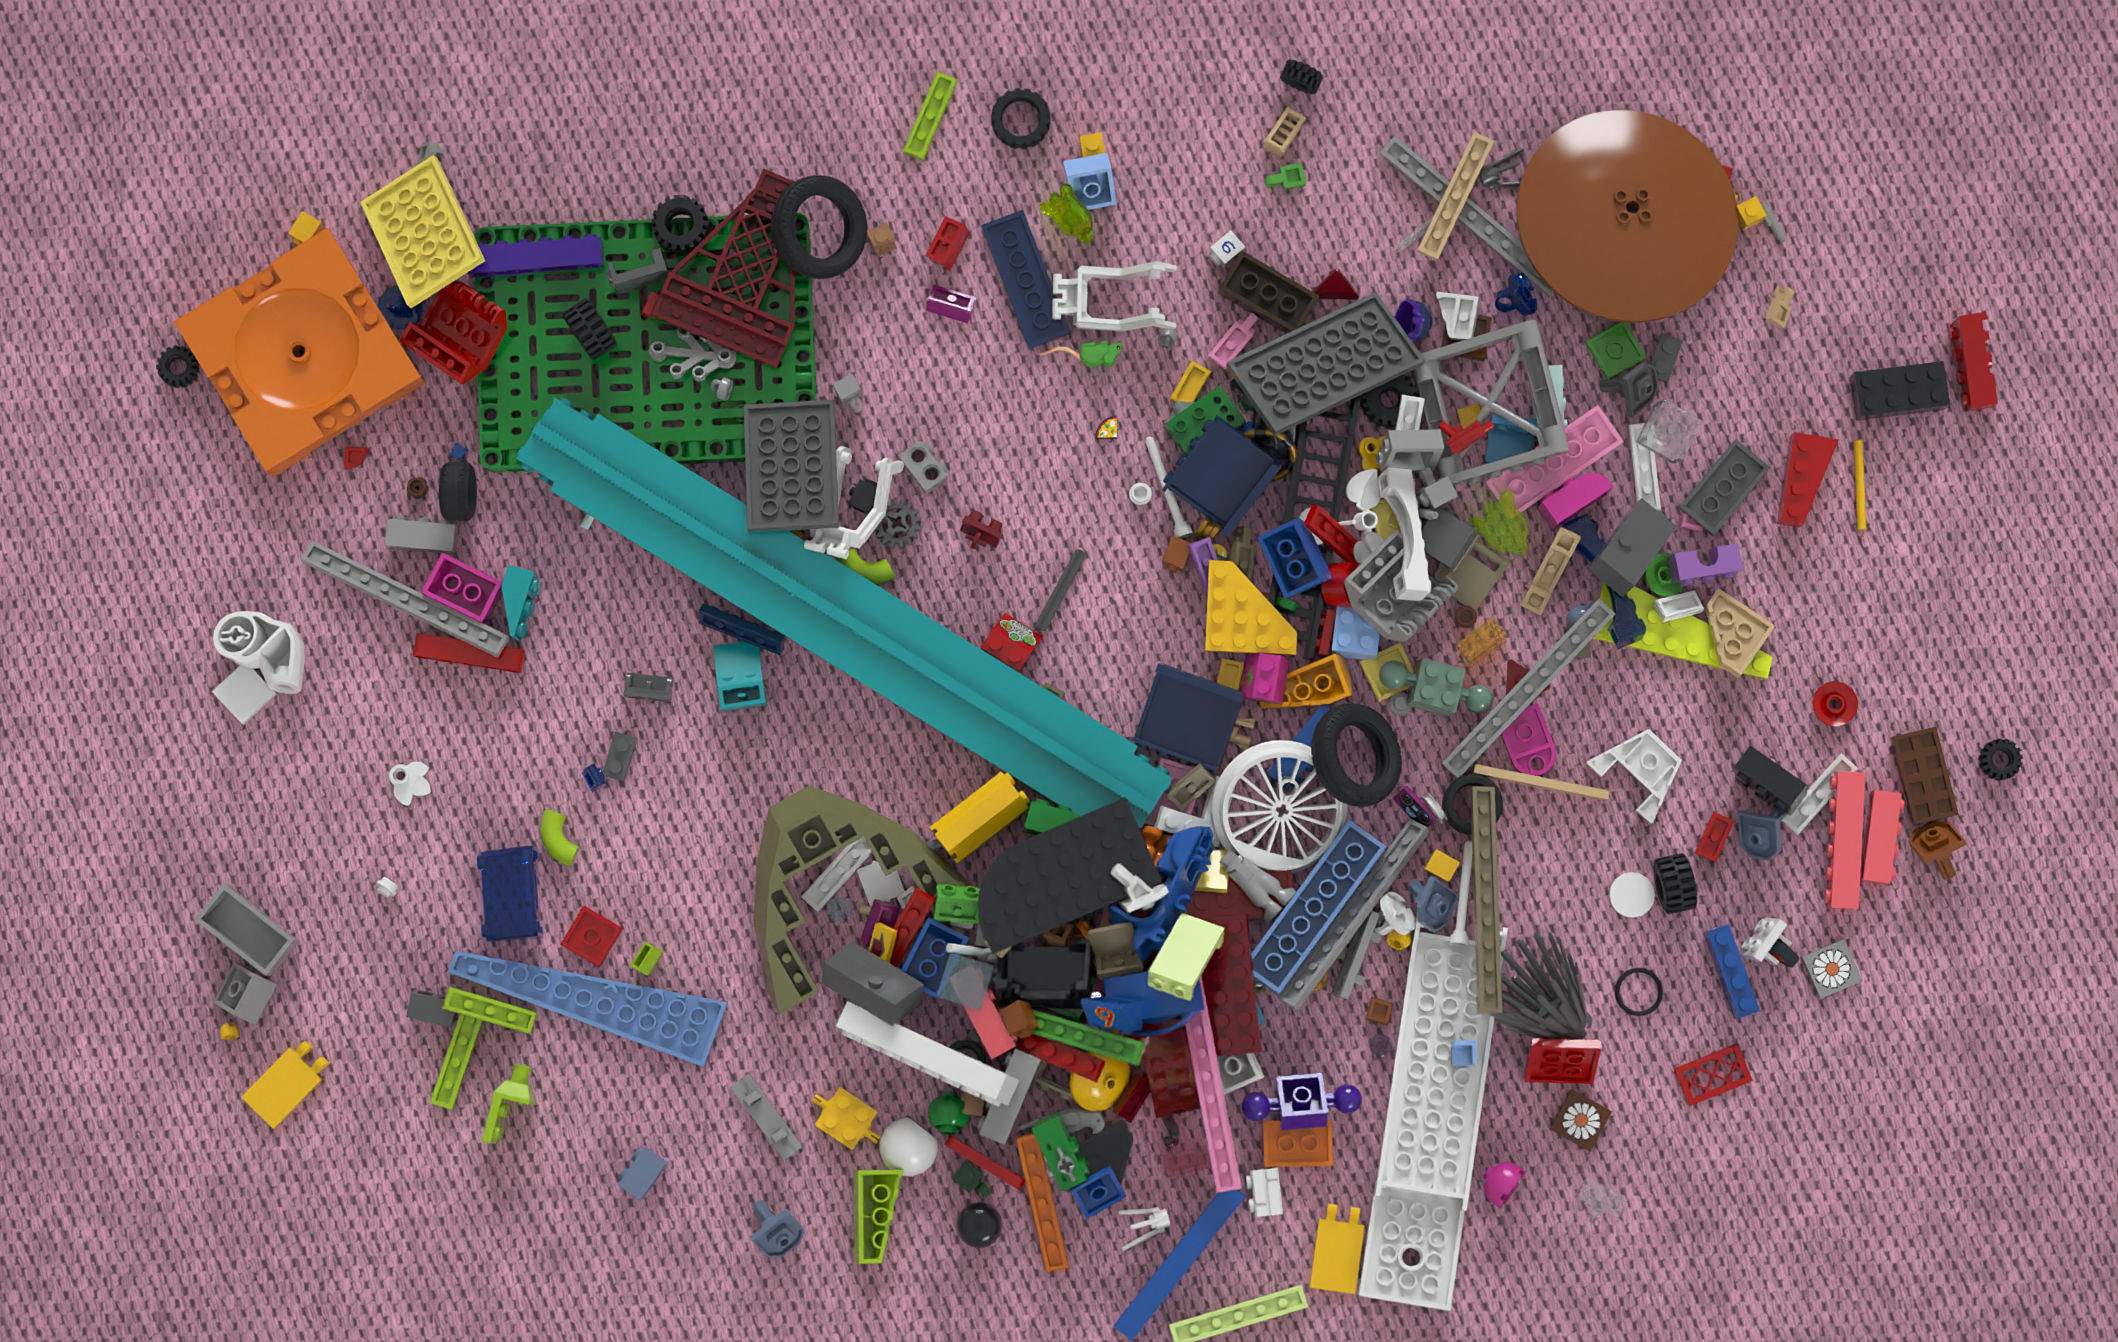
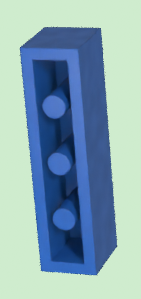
[1266,705,1345,792]
[1703,924,1760,1019]

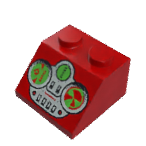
[980,613,1043,673]

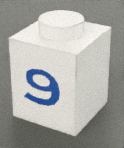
[1210,231,1245,268]

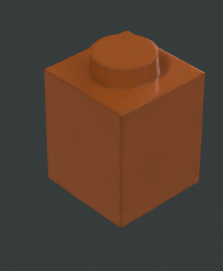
[1162,536,1191,573]
[1000,1000,1039,1038]

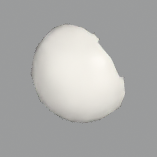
[879,1117,938,1176]

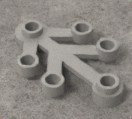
[649,328,736,382]

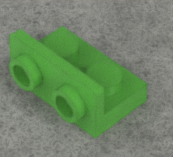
[934,884,980,924]

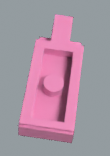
[1208,313,1258,370]

